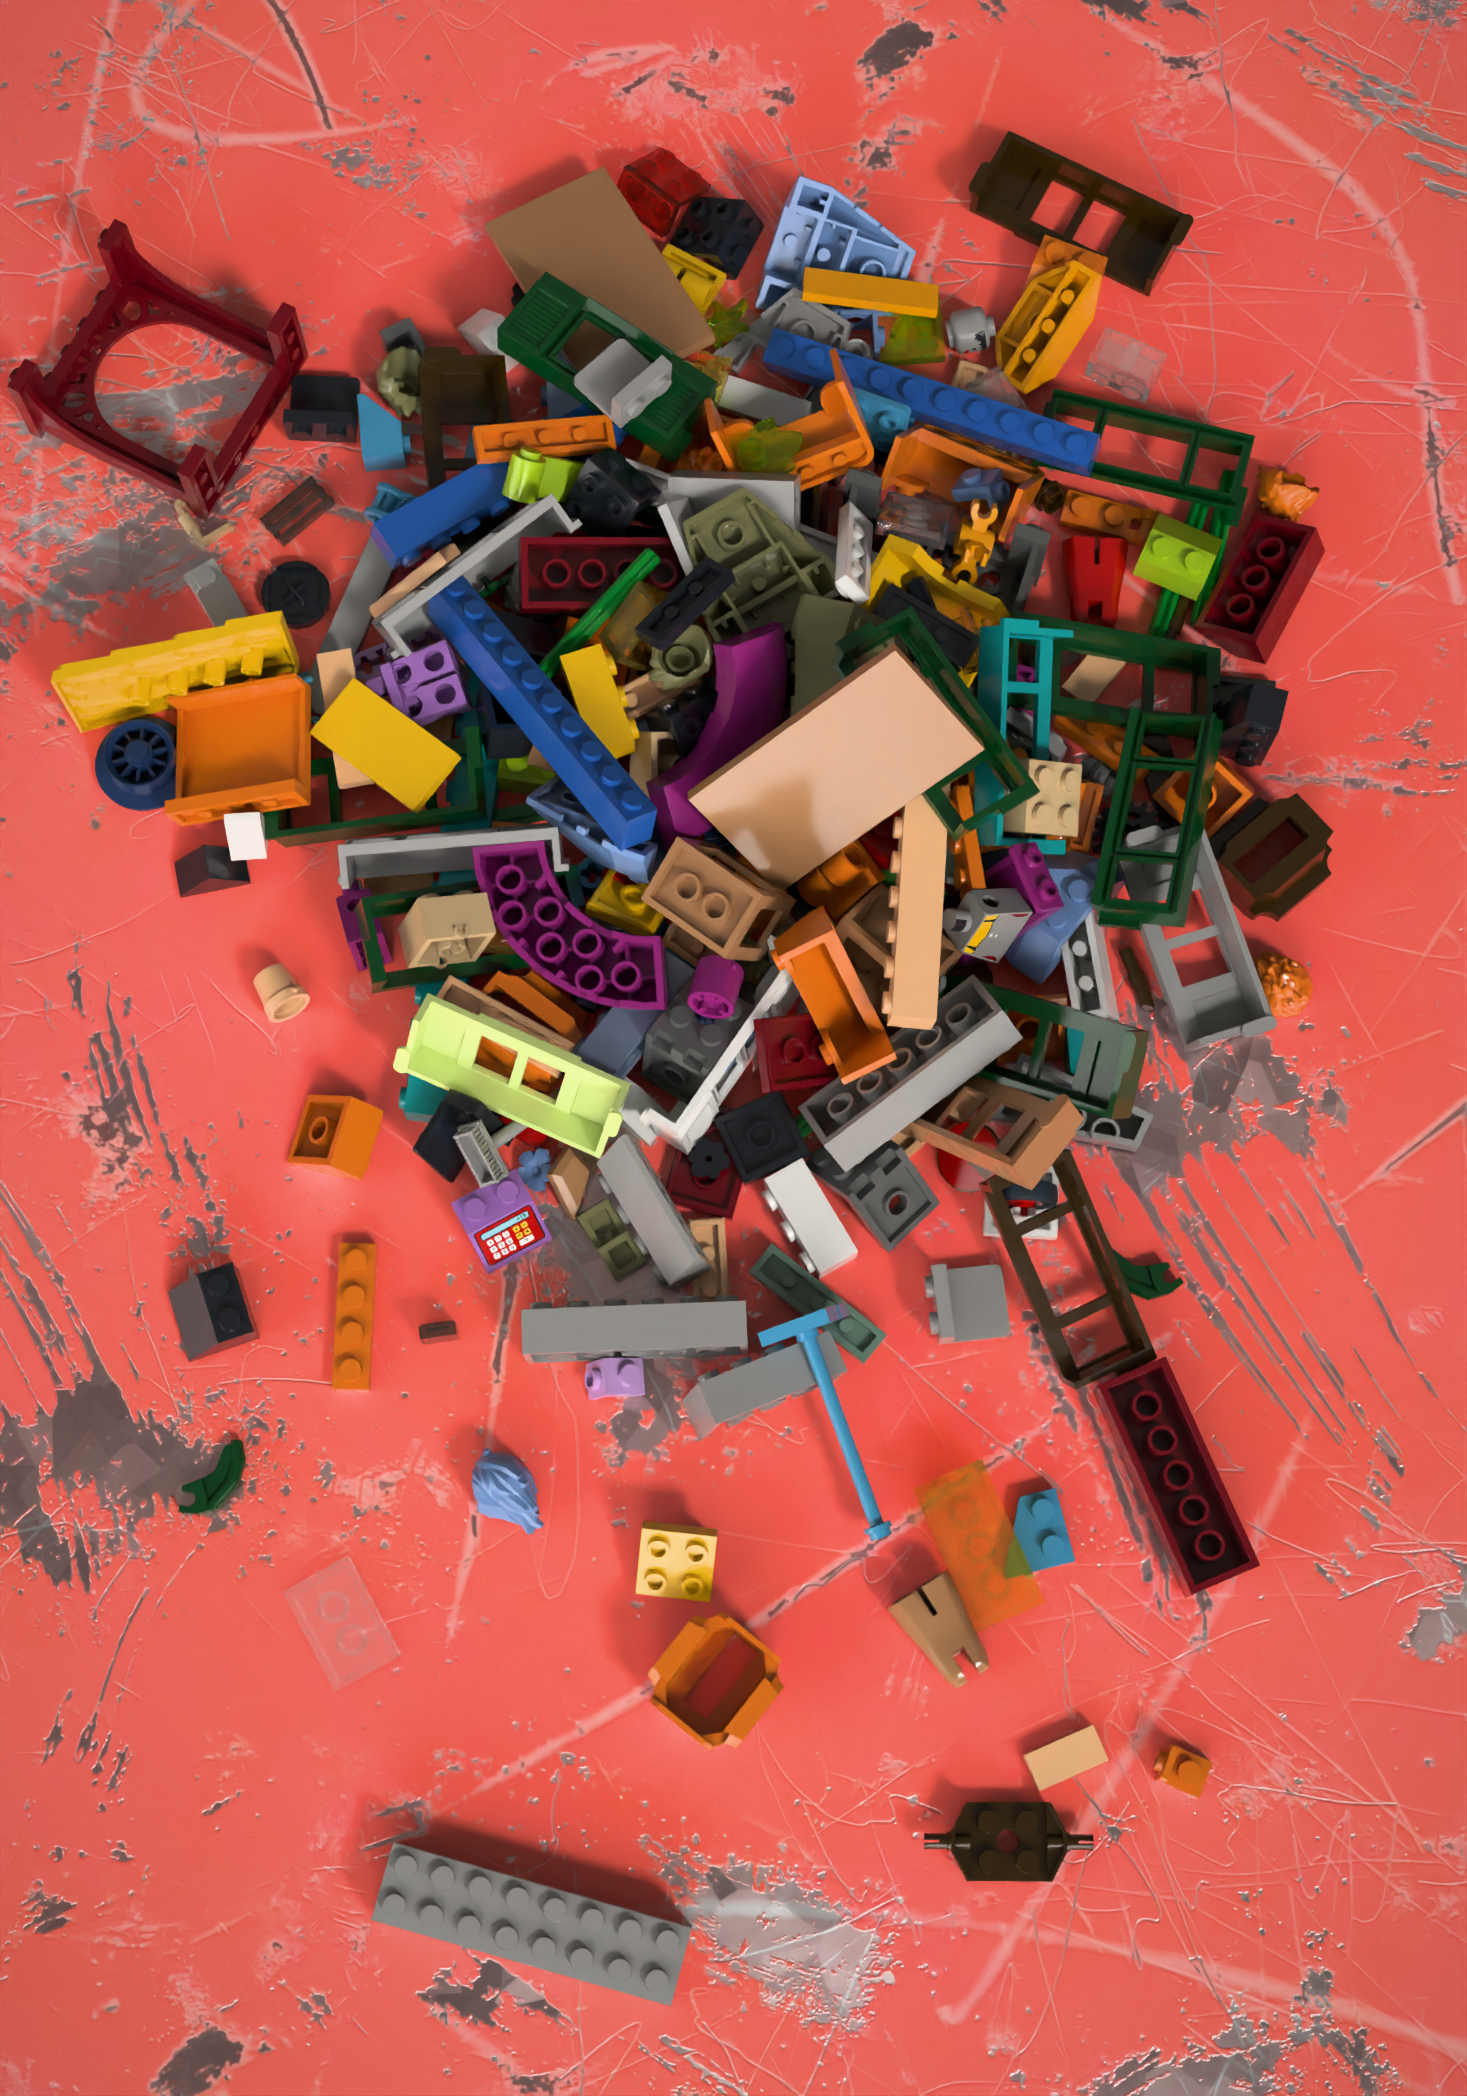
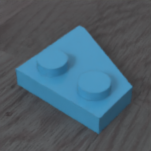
[1003,1488,1075,1580]

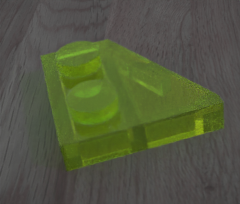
[879,294,945,366]

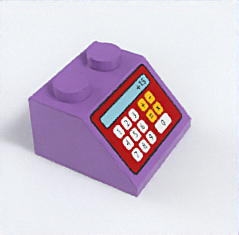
[451,1169,552,1274]

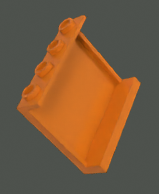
[165,672,311,826]

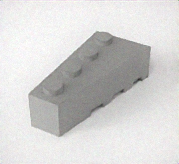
[989,1053,1154,1152]
[682,1330,848,1441]

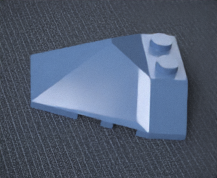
[755,175,916,316]
[526,775,668,883]
[953,833,1125,986]

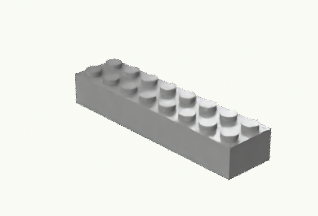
[371,1842,692,2006]

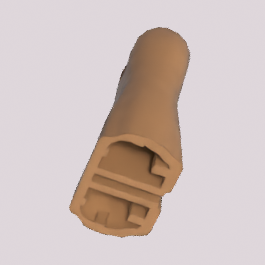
[886,1569,990,1689]

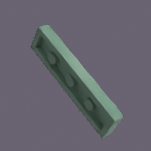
[749,1243,887,1365]

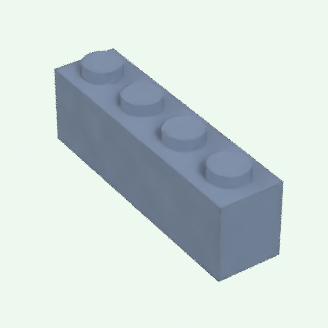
[573,951,696,1080]

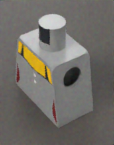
[942,888,1033,963]

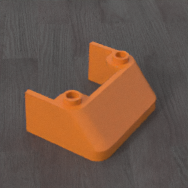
[704,348,874,491]
[881,422,1045,542]
[770,905,897,1085]

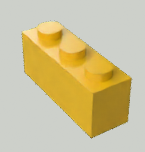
[560,643,640,759]

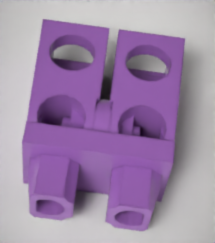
[366,640,474,726]

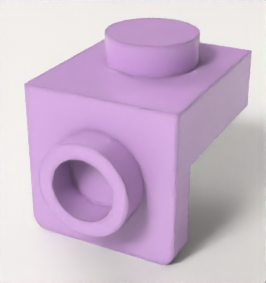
[584,1358,645,1400]

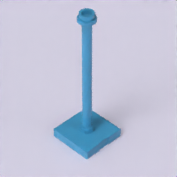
[757,1302,892,1541]

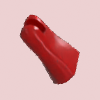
[1061,536,1129,628]

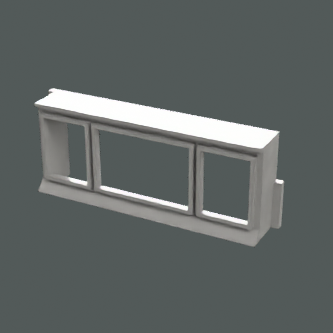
[371,493,583,659]
[337,823,570,889]

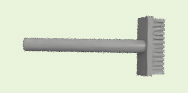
[453,1086,561,1188]

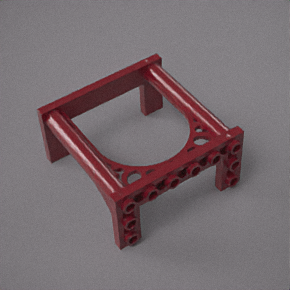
[7,219,309,522]

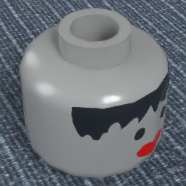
[945,306,996,355]

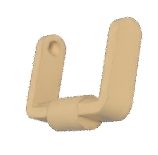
[174,499,235,547]

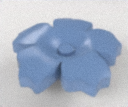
[517,1148,552,1193]

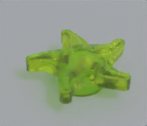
[705,299,750,349]

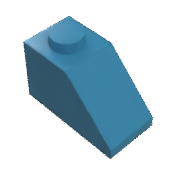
[357,394,412,472]

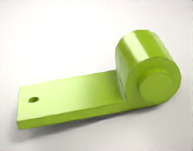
[502,446,585,503]

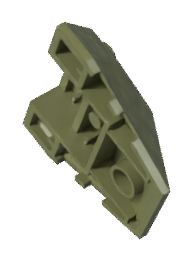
[682,487,842,643]
[790,594,915,717]

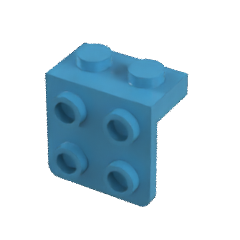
[853,387,915,453]

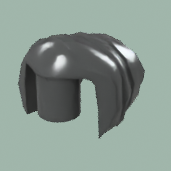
[1079,758,1117,798]

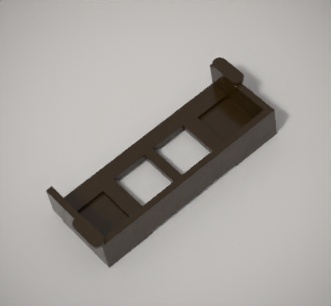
[969,131,1194,297]
[418,347,519,565]

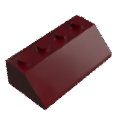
[1194,513,1325,665]

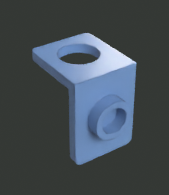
[838,309,885,362]

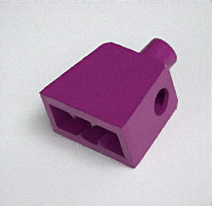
[336,879,393,972]

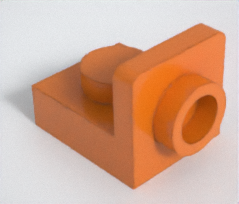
[1153,1743,1213,1798]

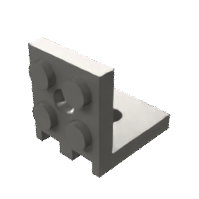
[641,972,755,1105]
[805,1140,940,1253]

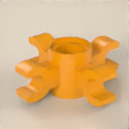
[951,498,998,585]

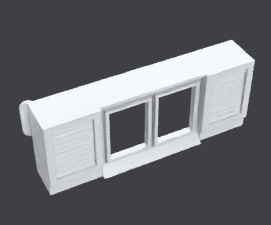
[640,935,800,1155]

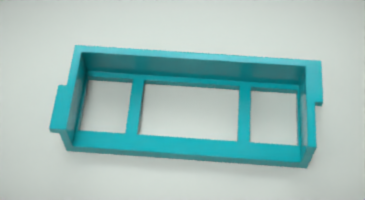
[974,618,1074,855]

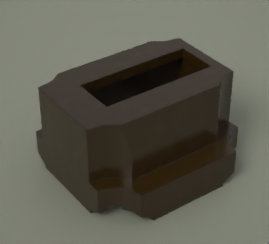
[1209,793,1334,922]

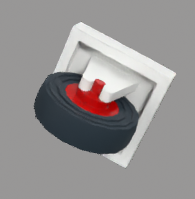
[983,1166,1059,1240]

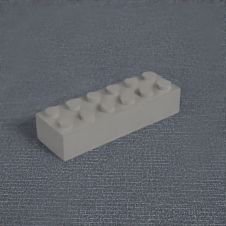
[798,974,1023,1173]
[521,1295,748,1363]

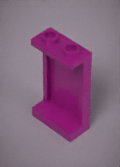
[943,842,1064,968]

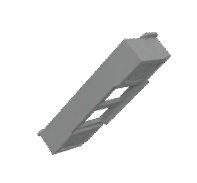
[1118,825,1277,1053]

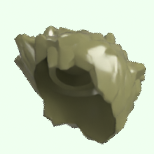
[376,346,422,417]
[649,623,715,691]

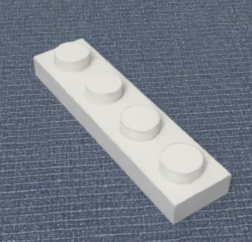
[835,501,873,606]

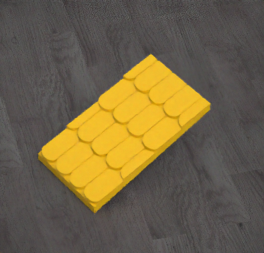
[51,610,301,733]

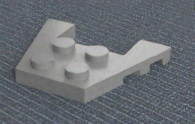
[712,287,852,415]

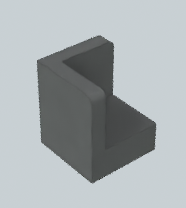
[379,317,426,358]

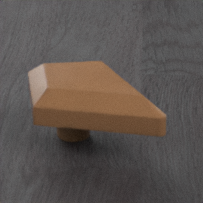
[546,1146,592,1219]

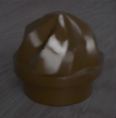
[1033,478,1066,514]

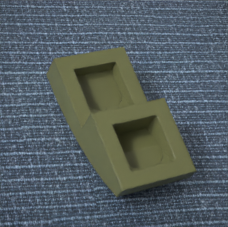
[576,1197,647,1280]

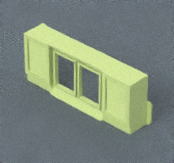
[393,993,631,1159]

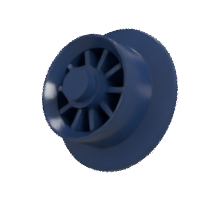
[95,717,177,811]

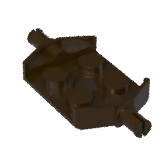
[923,1802,1094,1882]

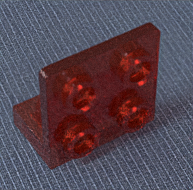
[616,147,711,238]

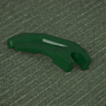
[1112,1249,1184,1300]
[178,1439,246,1515]

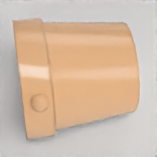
[253,964,310,1023]

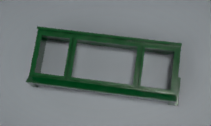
[1031,388,1255,527]
[831,606,1040,843]
[1007,610,1221,741]
[1091,705,1224,930]
[264,726,489,848]
[354,865,586,994]

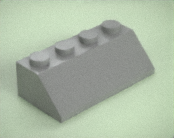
[596,1133,713,1291]

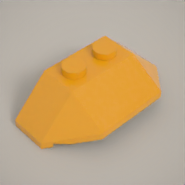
[995,259,1102,394]

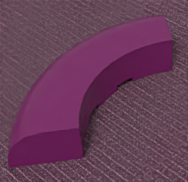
[646,622,788,851]
[472,840,669,1010]

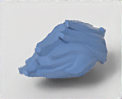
[471,1448,544,1535]

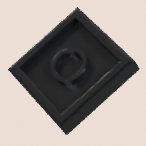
[714,1091,811,1186]

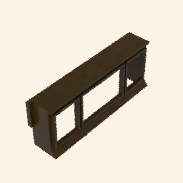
[978,1148,1158,1390]

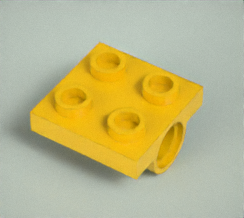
[661,243,726,317]
[635,1521,718,1602]

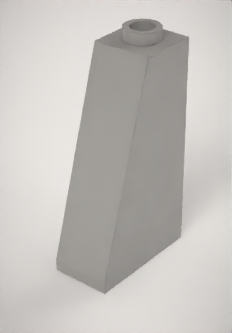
[663,470,801,533]

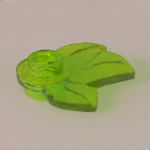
[736,417,803,474]

